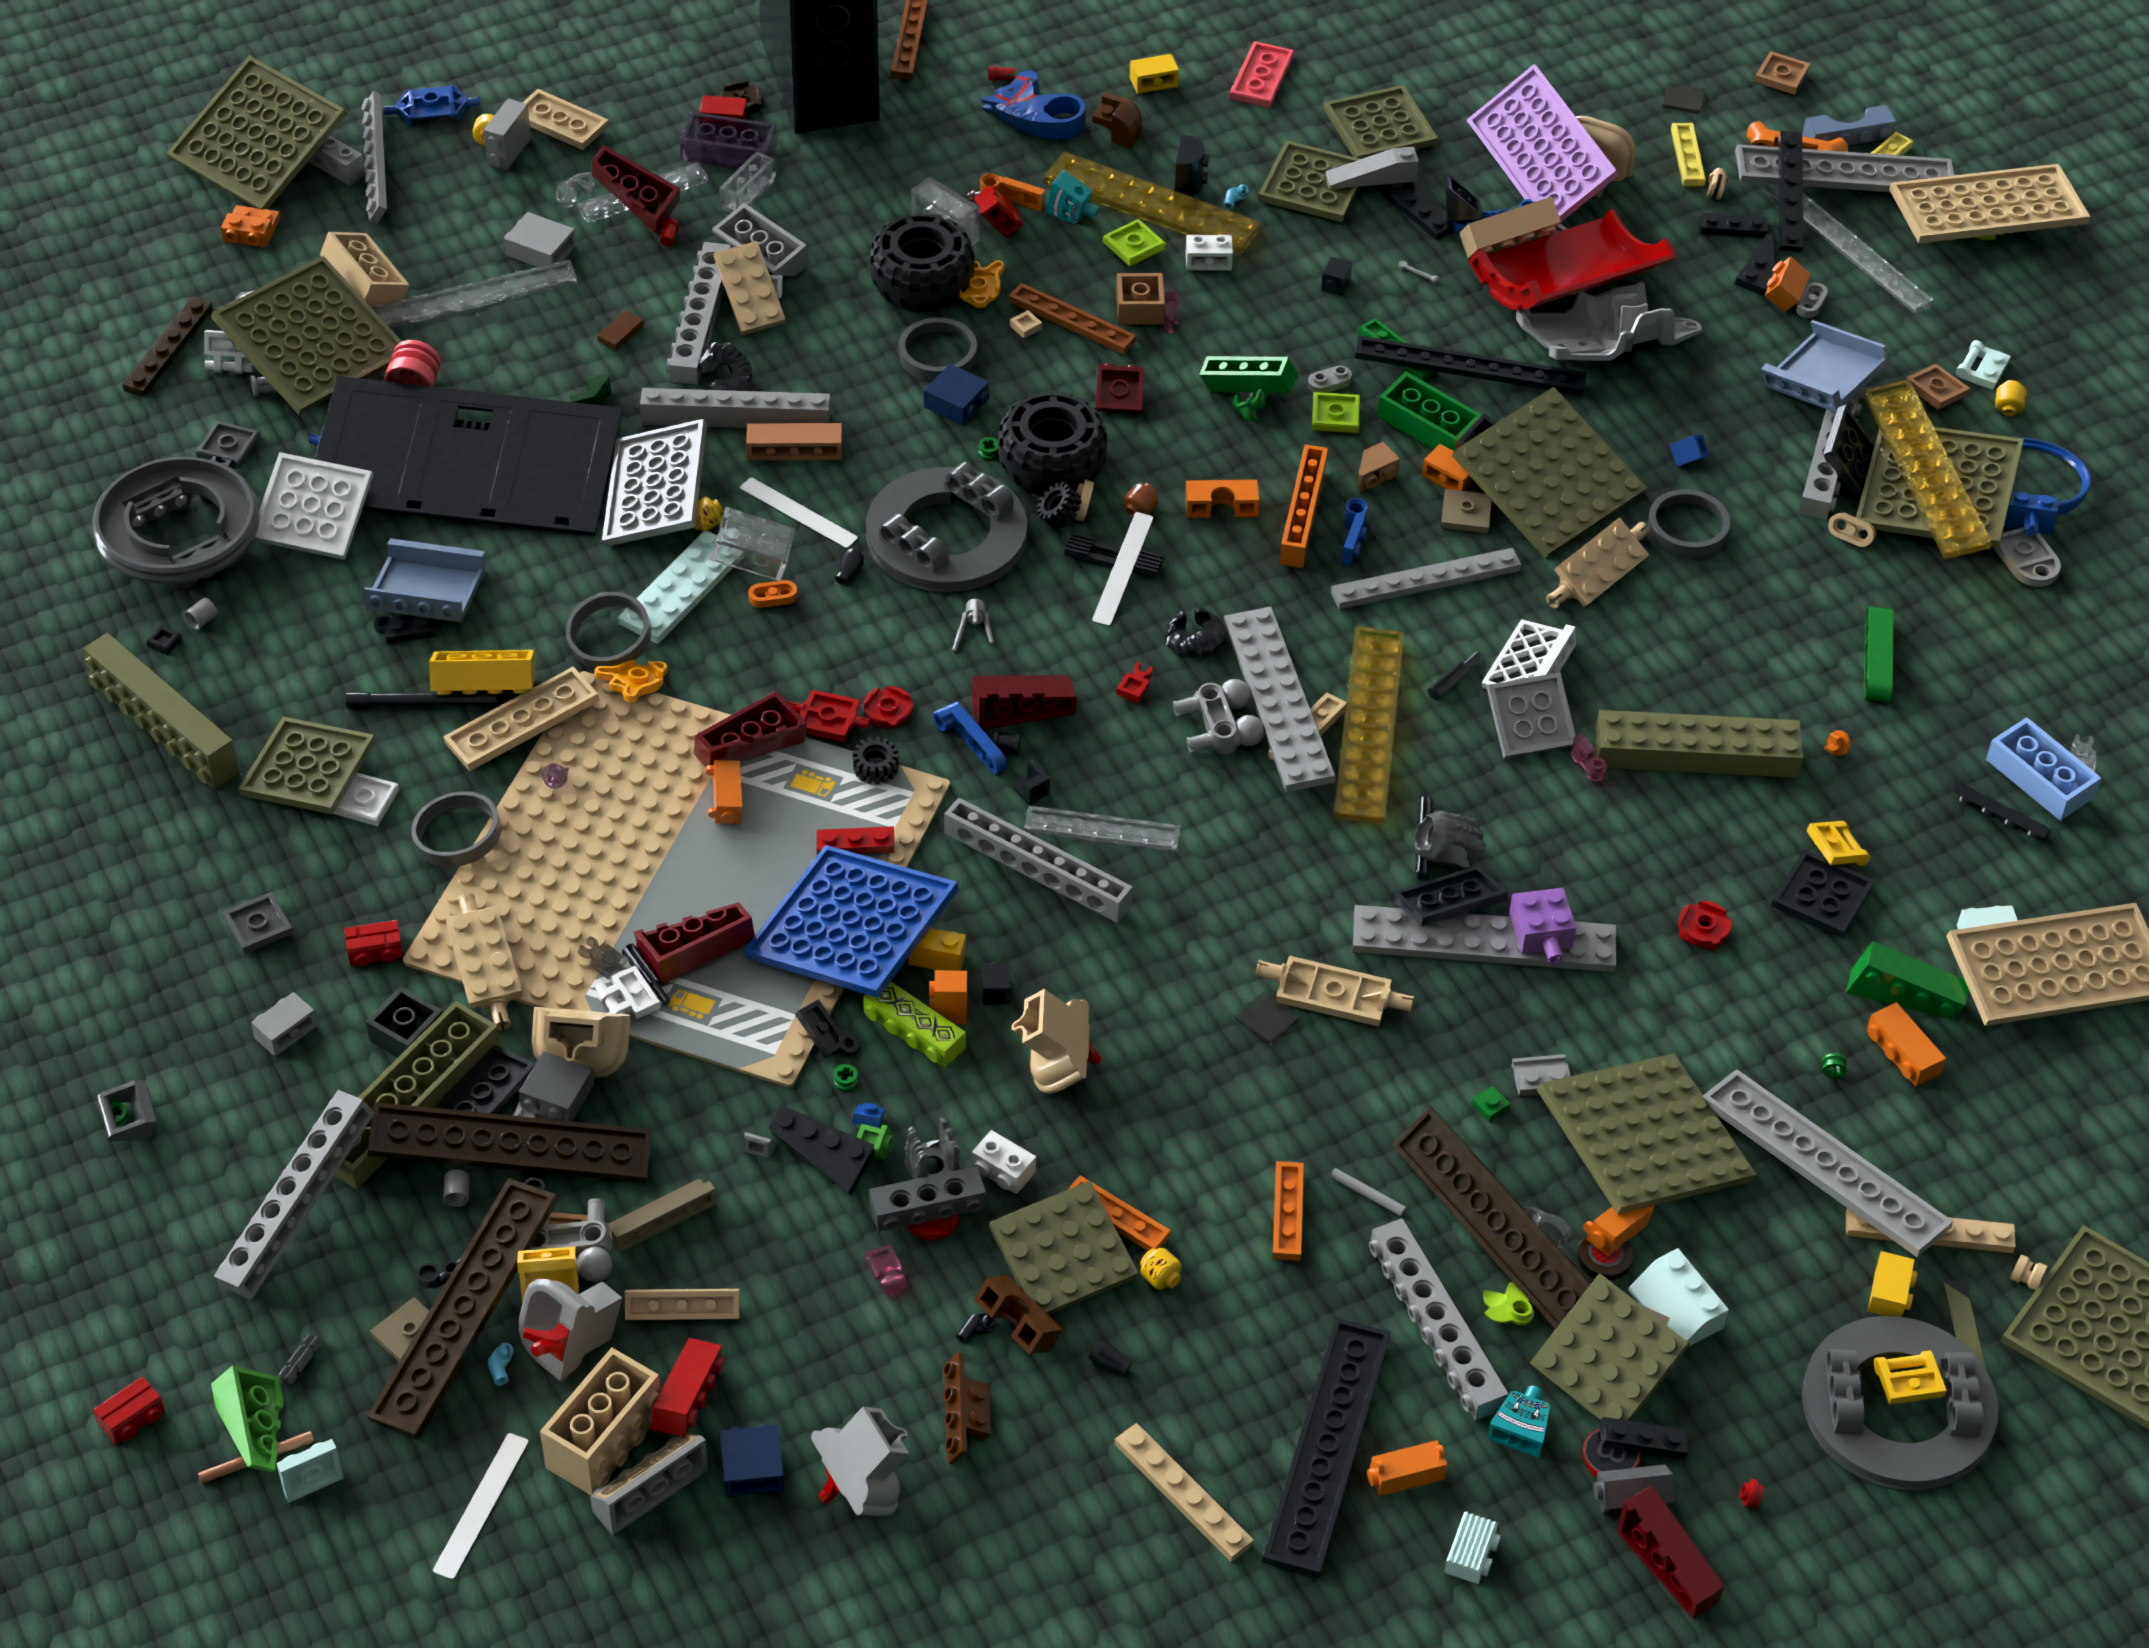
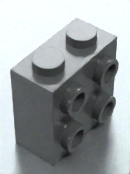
[519,1051,595,1121]

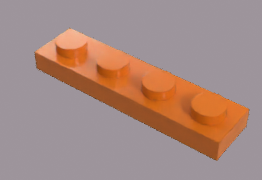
[1272,1161,1304,1261]
[1067,1175,1171,1251]

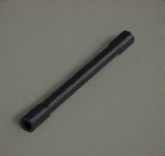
[345,691,499,708]

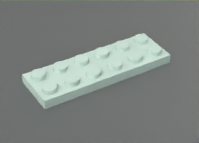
[618,531,745,644]

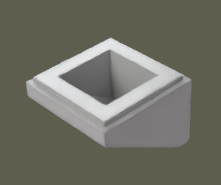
[744,1132,777,1158]

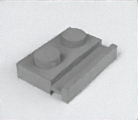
[1511,1054,1571,1096]

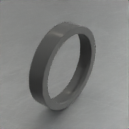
[899,318,977,382]
[1647,489,1730,558]
[566,592,652,669]
[411,791,502,867]

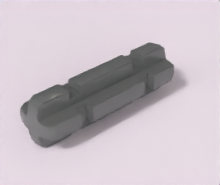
[279,1334,321,1385]

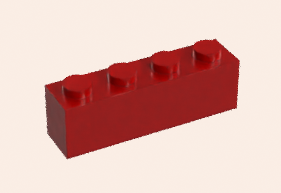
[651,1338,725,1437]

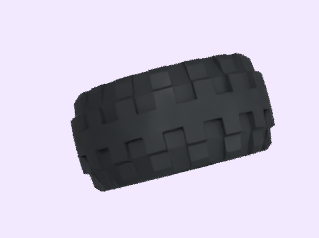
[870,213,974,311]
[998,392,1107,495]

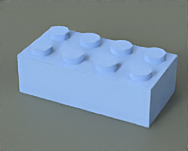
[1986,717,2101,821]

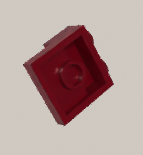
[1095,363,1144,414]

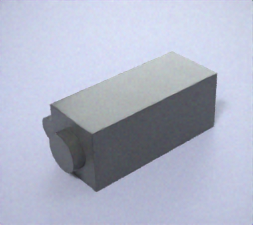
[1593,1464,1674,1513]

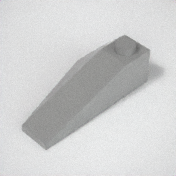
[1325,147,1418,189]

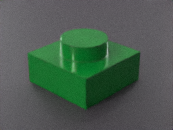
[1471,1086,1510,1122]

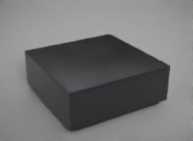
[146,625,182,655]

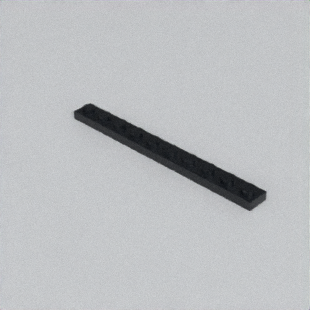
[1355,335,1587,396]

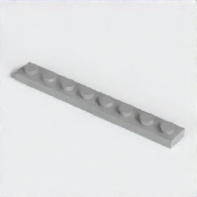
[362,91,387,224]
[1331,548,1521,609]

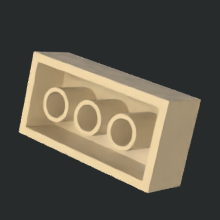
[1459,197,1561,258]
[320,232,410,309]

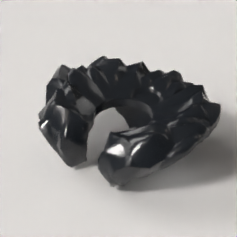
[698,342,753,391]
[1165,607,1226,657]

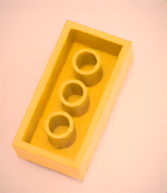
[429,650,536,695]

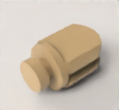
[1707,168,1729,201]

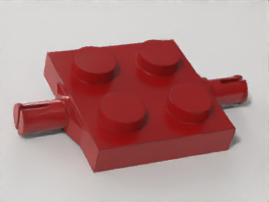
[788,690,871,742]

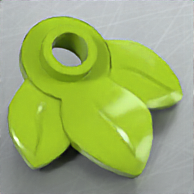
[1483,1282,1534,1325]

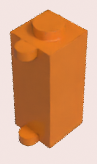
[706,760,743,824]
[1583,1206,1655,1256]
[1367,1440,1448,1496]

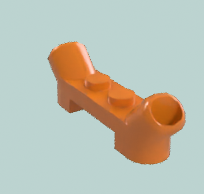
[1747,121,1848,152]

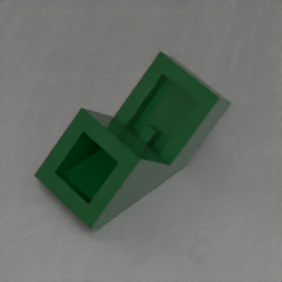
[569,372,611,405]

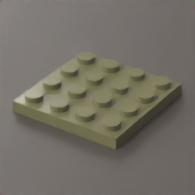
[1324,85,1438,159]
[1258,140,1360,222]
[238,717,376,815]
[989,1181,1139,1315]
[1530,1273,1690,1421]

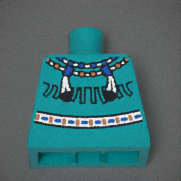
[1045,170,1100,224]
[1487,1386,1550,1458]

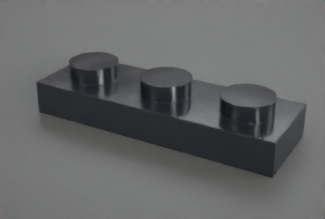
[1699,212,1768,238]
[1599,1417,1688,1460]

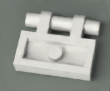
[204,330,253,374]
[595,966,661,1019]

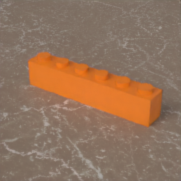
[1279,444,1328,568]

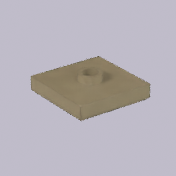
[1441,489,1492,533]
[370,1297,429,1362]

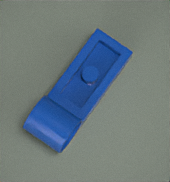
[1342,498,1368,566]

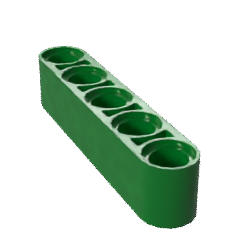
[1864,606,1893,702]

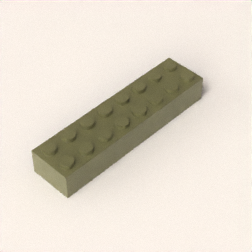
[83,633,240,790]
[1595,710,1803,778]
[334,1001,500,1190]

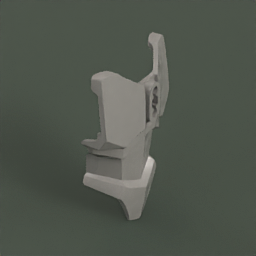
[1516,281,1702,361]

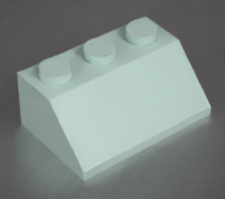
[1628,1248,1729,1346]

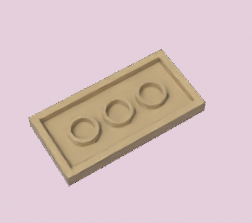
[522,89,609,150]
[714,241,786,336]

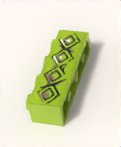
[863,982,966,1068]

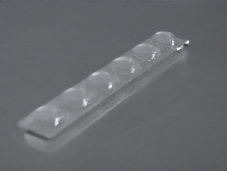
[577,162,708,223]
[1024,805,1181,851]

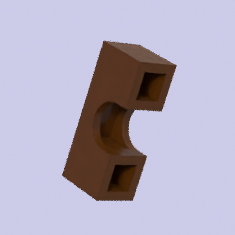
[974,1275,1063,1355]

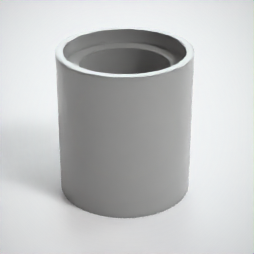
[184,598,218,630]
[443,1170,470,1207]

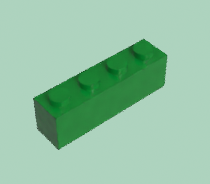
[1199,356,1298,393]

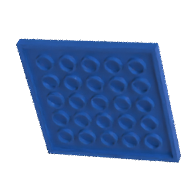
[743,845,959,998]

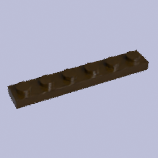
[122,296,213,397]

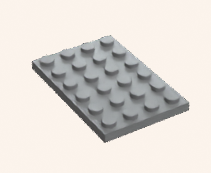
[602,419,707,547]

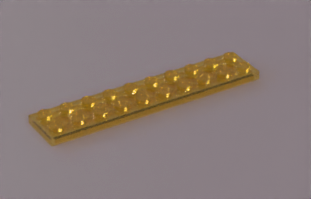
[1043,151,1261,255]
[1864,379,1992,559]
[1334,627,1404,824]

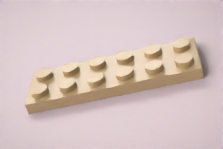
[443,667,600,772]

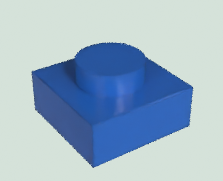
[852,1103,885,1128]

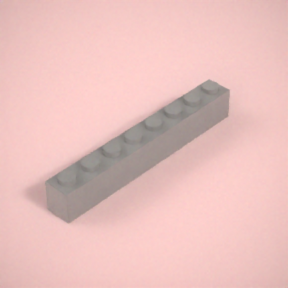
[640,388,831,428]

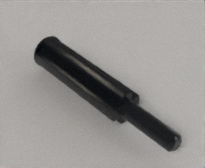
[1427,651,1481,700]
[622,943,671,1005]

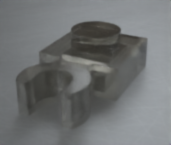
[578,936,628,981]

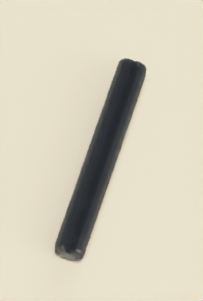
[1415,796,1433,880]

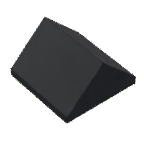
[1444,173,1482,221]

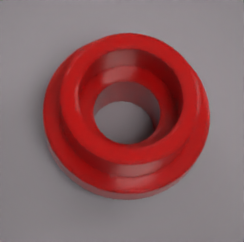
[1739,1479,1764,1508]

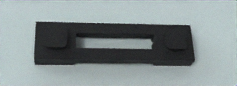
[1064,532,1164,579]

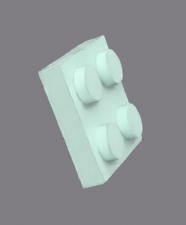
[276,1439,343,1503]

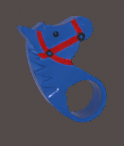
[981,70,1086,139]

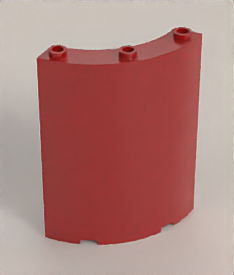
[1469,209,1676,311]

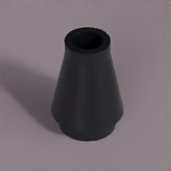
[835,549,864,586]
[1088,1339,1132,1376]

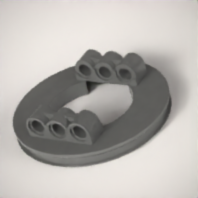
[92,457,260,589]
[866,462,1027,592]
[1802,1316,1998,1490]

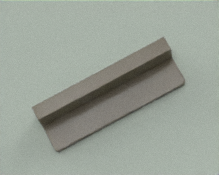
[608,1179,716,1253]

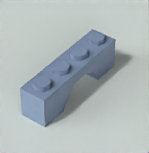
[1802,105,1896,145]

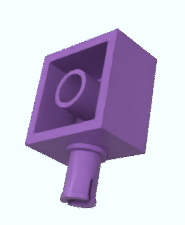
[1509,888,1576,965]

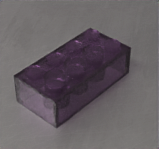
[680,112,777,173]

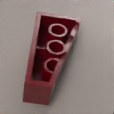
[591,145,680,234]
[972,675,1077,731]
[693,691,807,767]
[634,902,755,984]
[1617,1485,1724,1619]

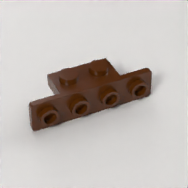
[943,1352,991,1465]

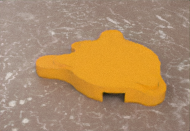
[958,260,1005,308]
[594,659,668,703]

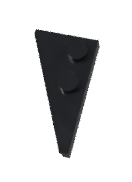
[1734,233,1775,297]

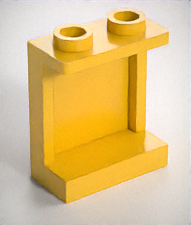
[517,1247,579,1303]

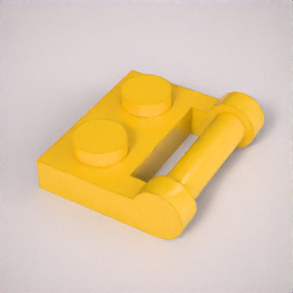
[1807,821,1871,866]
[1874,1351,1947,1405]

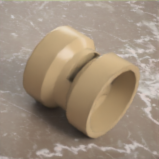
[2010,1254,2048,1291]

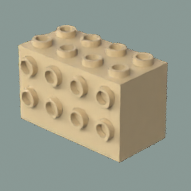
[540,1348,661,1495]

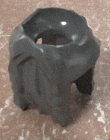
[1414,810,1486,869]
[904,1116,961,1180]

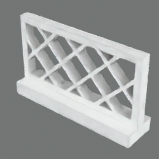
[1482,619,1576,689]

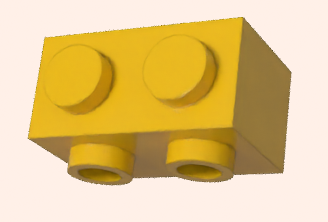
[1129,54,1179,94]
[908,928,966,971]
[1867,1251,1917,1317]

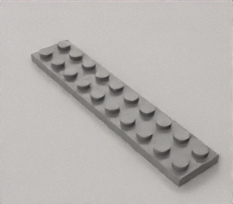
[1735,144,1954,192]
[1224,607,1335,792]
[1352,905,1616,972]
[1702,1069,1953,1257]

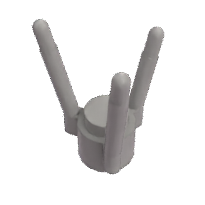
[952,599,994,652]

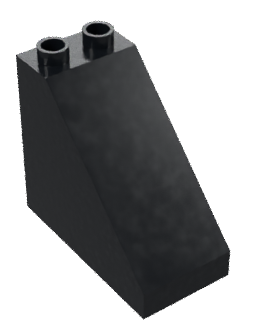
[759,0,880,134]

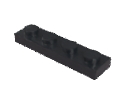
[1953,783,2053,840]

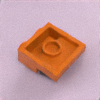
[221,205,280,247]

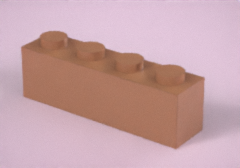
[746,423,842,460]

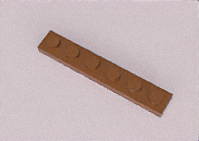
[891,0,929,80]
[1009,283,1136,355]

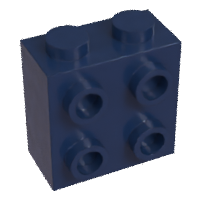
[924,364,990,425]
[720,1424,784,1497]

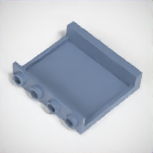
[1760,320,1889,412]
[364,538,486,622]

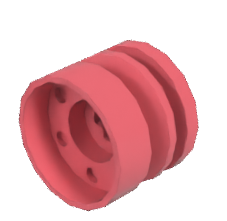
[384,340,441,387]

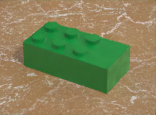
[1376,371,1482,451]

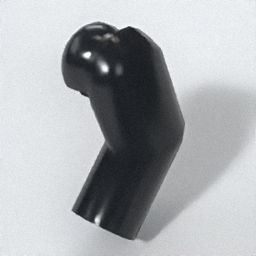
[956,1314,997,1344]

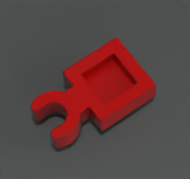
[1116,662,1153,703]

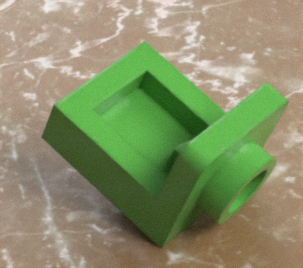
[857,1124,895,1160]

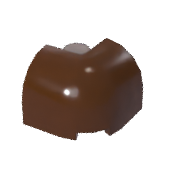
[1092,92,1143,149]

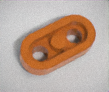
[748,580,797,608]

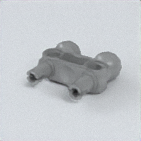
[1173,679,1265,754]
[530,1199,613,1282]

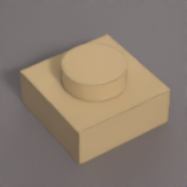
[1010,310,1042,338]

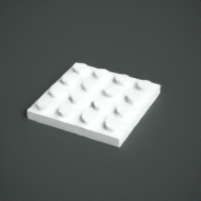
[253,452,373,560]

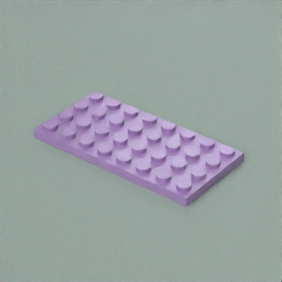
[1467,64,1620,223]

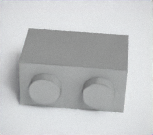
[251,992,317,1057]

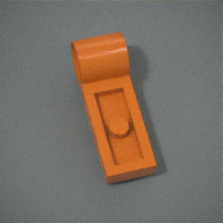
[980,174,1045,212]

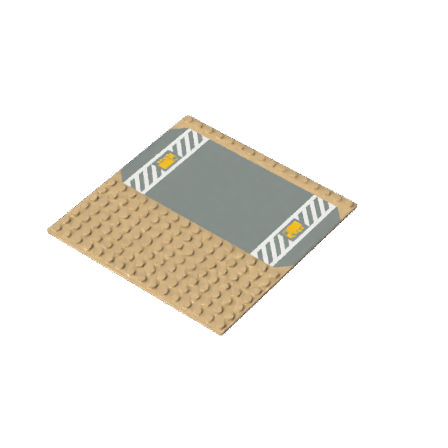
[403,671,950,1088]

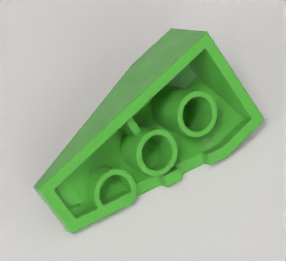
[211,1365,284,1473]

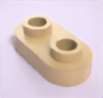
[1074,480,1094,522]
[1828,513,1876,547]

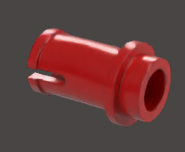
[988,65,1015,82]
[660,217,679,247]

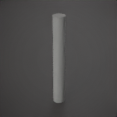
[1330,1168,1407,1217]

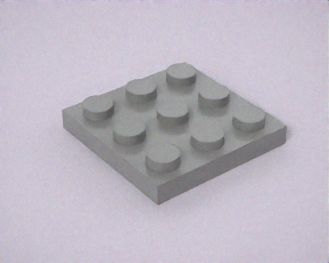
[1486,672,1578,759]

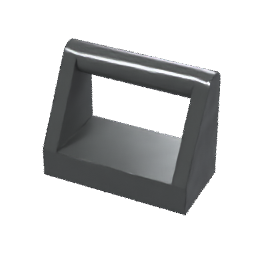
[97,1080,157,1141]

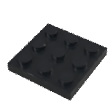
[1823,405,1875,504]
[1771,849,1875,938]

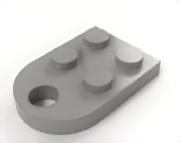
[1992,527,2061,587]

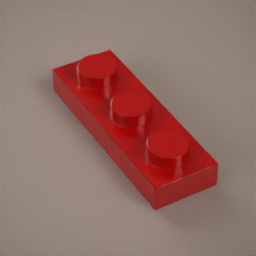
[816,826,895,855]

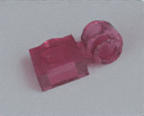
[1164,290,1180,333]
[1571,734,1607,782]
[864,1244,907,1297]

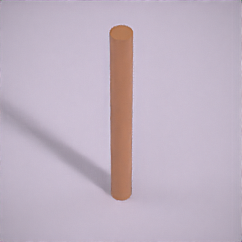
[198,1431,315,1484]

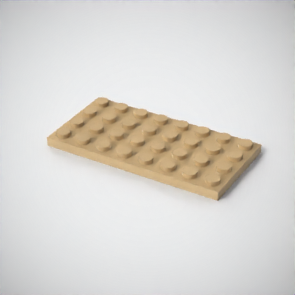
[1889,164,2090,243]
[1946,903,2149,1026]

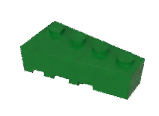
[1846,941,1969,1020]

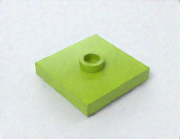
[1103,219,1166,266]
[1312,392,1360,433]

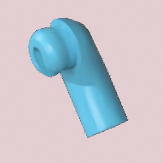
[1223,184,1249,211]
[487,1343,514,1386]

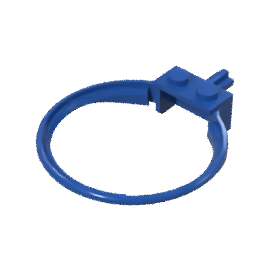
[2004,438,2091,537]

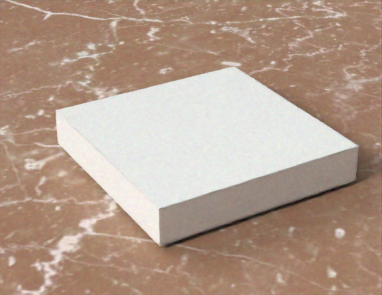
[333,773,400,826]

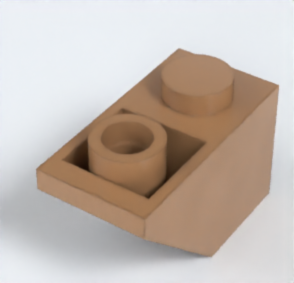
[1357,442,1400,493]

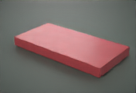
[1229,41,1295,108]

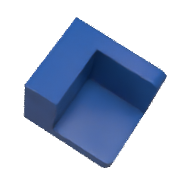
[1669,434,1710,466]

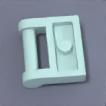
[1956,340,2011,390]

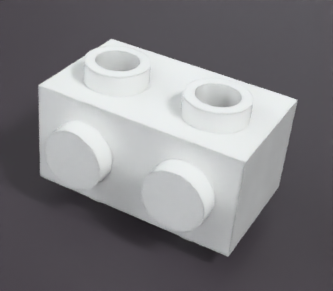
[1186,235,1233,270]
[972,1130,1036,1194]

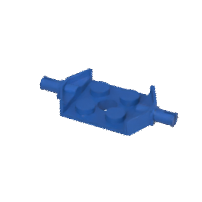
[383,86,481,127]

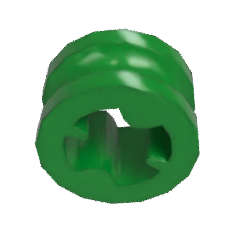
[979,437,999,460]
[1822,1053,1847,1078]
[833,1064,858,1092]
[110,1102,129,1128]

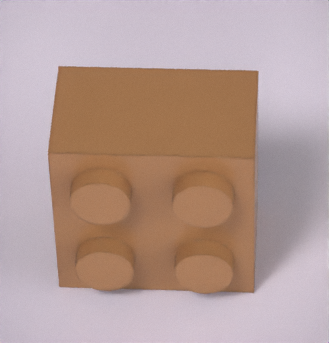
[1116,273,1165,325]

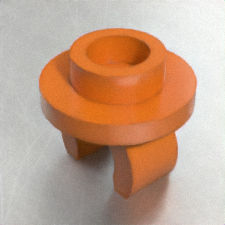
[1824,730,1851,756]

